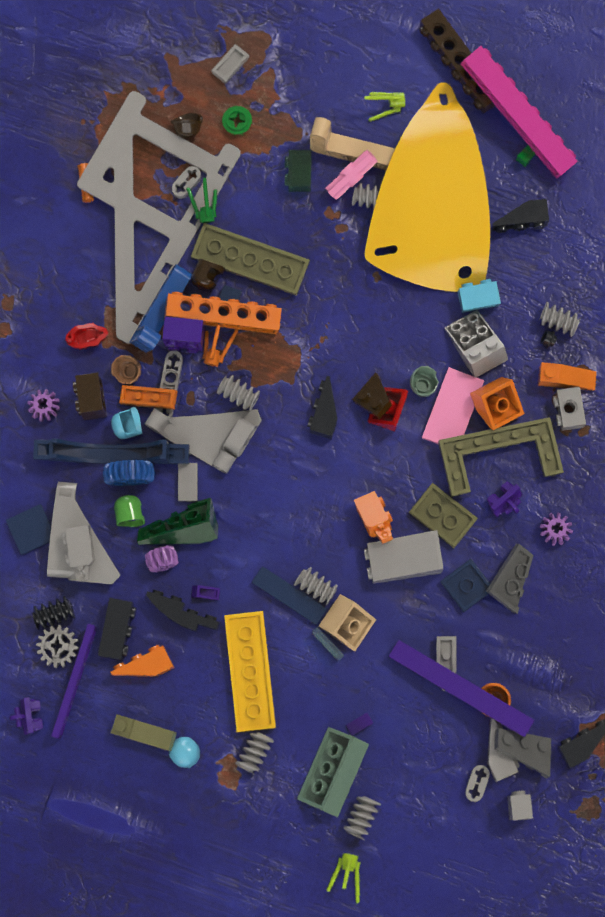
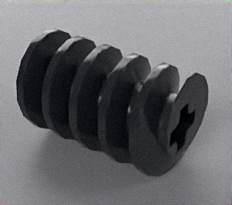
[32,596,75,630]

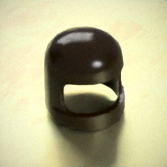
[191,259,225,292]

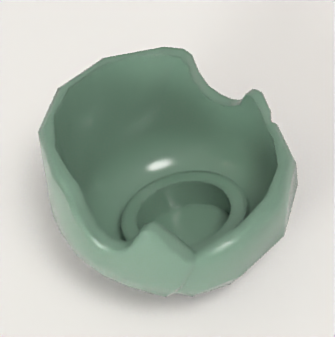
[410,366,439,397]

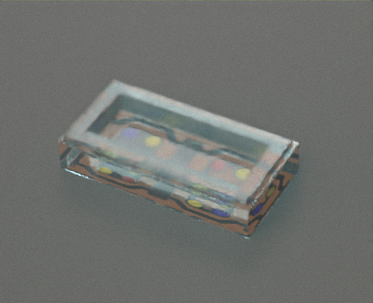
[312,627,344,661]

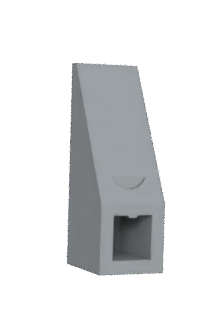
[487,718,520,782]

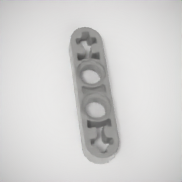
[156,350,183,417]

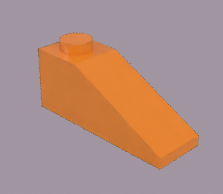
[538,362,596,391]

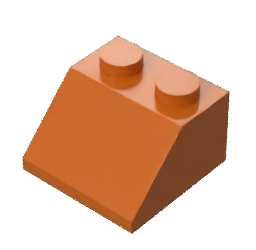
[470,377,525,430]

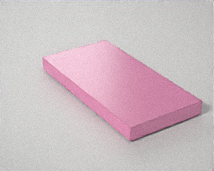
[422,368,484,445]

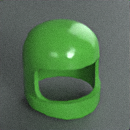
[114,495,145,527]

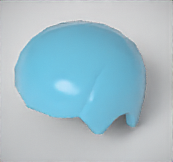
[169,737,200,768]

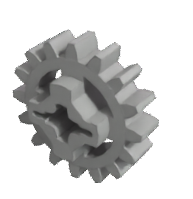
[36,625,79,668]

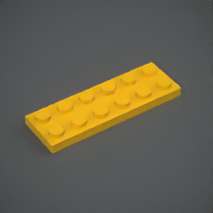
[224,611,276,733]

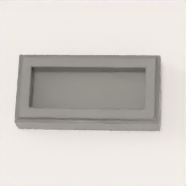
[211,44,250,84]
[178,463,198,502]

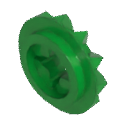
[222,106,252,135]

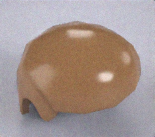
[111,355,141,384]

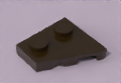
[352,372,392,419]

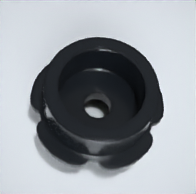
[540,330,557,348]

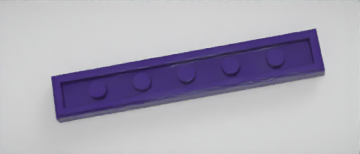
[51,624,97,739]

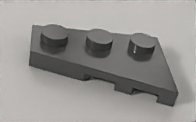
[486,544,533,614]
[494,728,551,778]

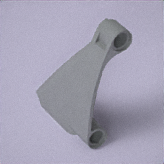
[145,408,262,474]

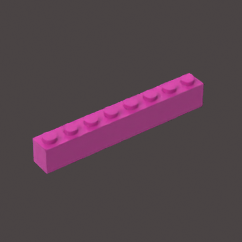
[461,46,578,179]

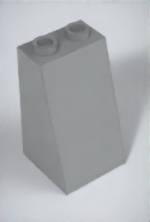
[364,530,444,584]

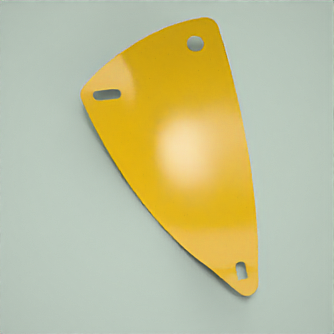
[364,82,490,292]

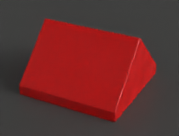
[367,387,408,432]

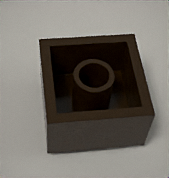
[73,372,107,420]

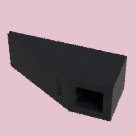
[491,199,549,233]
[307,376,337,440]
[557,719,605,769]

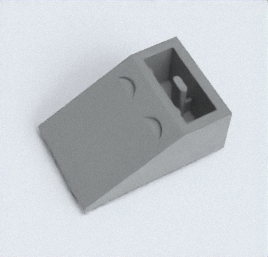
[445,310,508,378]

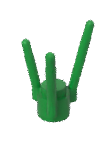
[187,178,217,223]

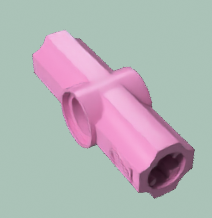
[326,150,378,200]

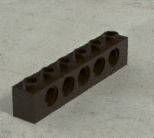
[419,8,495,114]

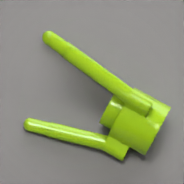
[364,92,405,122]
[327,853,360,903]

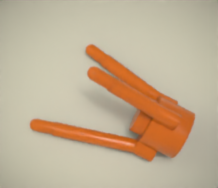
[202,325,238,367]

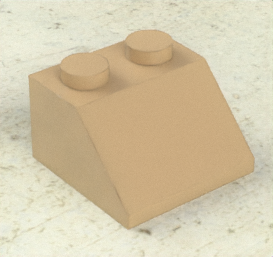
[319,594,376,652]

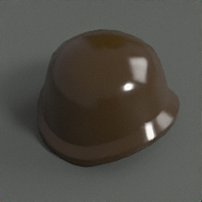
[170,113,203,137]

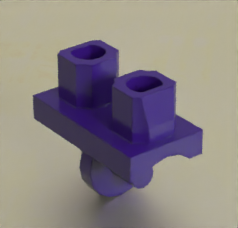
[487,481,523,518]
[9,697,43,735]

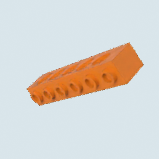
[164,292,282,334]

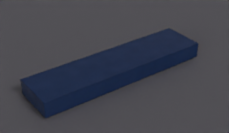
[252,566,327,625]

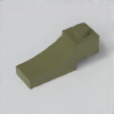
[111,714,177,751]

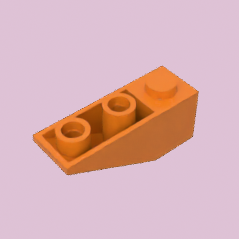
[110,645,174,677]

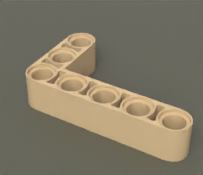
[310,117,395,170]

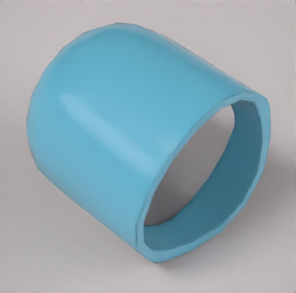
[111,407,143,439]

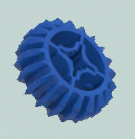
[103,460,155,486]

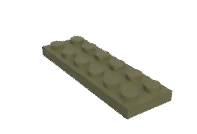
[191,223,310,296]

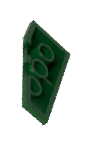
[137,498,218,545]

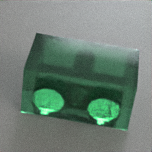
[285,150,311,192]

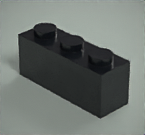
[98,598,136,661]

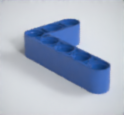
[129,264,192,353]

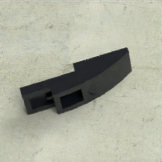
[146,590,220,633]

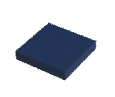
[6,504,51,555]
[440,559,490,613]

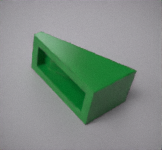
[516,145,536,167]

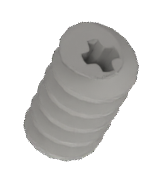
[352,183,379,208]
[539,302,582,337]
[217,375,260,412]
[294,567,338,606]
[235,730,274,775]
[344,796,381,841]

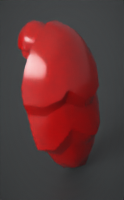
[65,323,108,350]

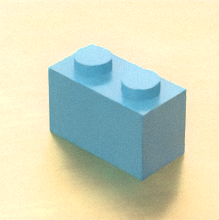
[458,279,501,313]

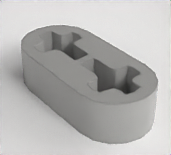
[172,166,201,199]
[465,765,490,802]

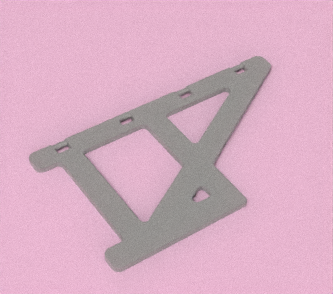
[77,91,241,344]

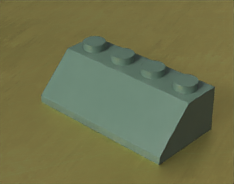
[297,727,369,817]

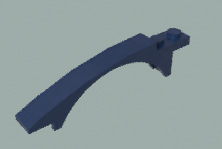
[33,439,190,464]

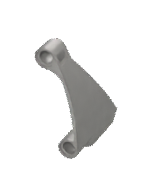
[47,481,121,584]

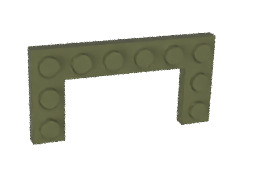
[438,417,564,497]

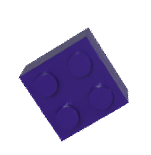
[162,317,205,353]

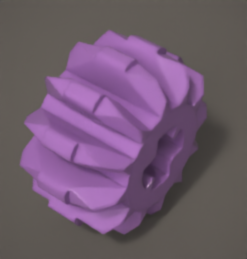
[28,389,60,422]
[540,513,573,546]
[145,545,179,573]

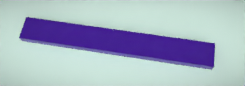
[389,640,535,738]

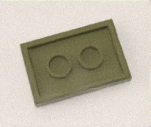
[409,483,478,549]

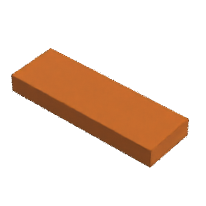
[119,385,178,410]

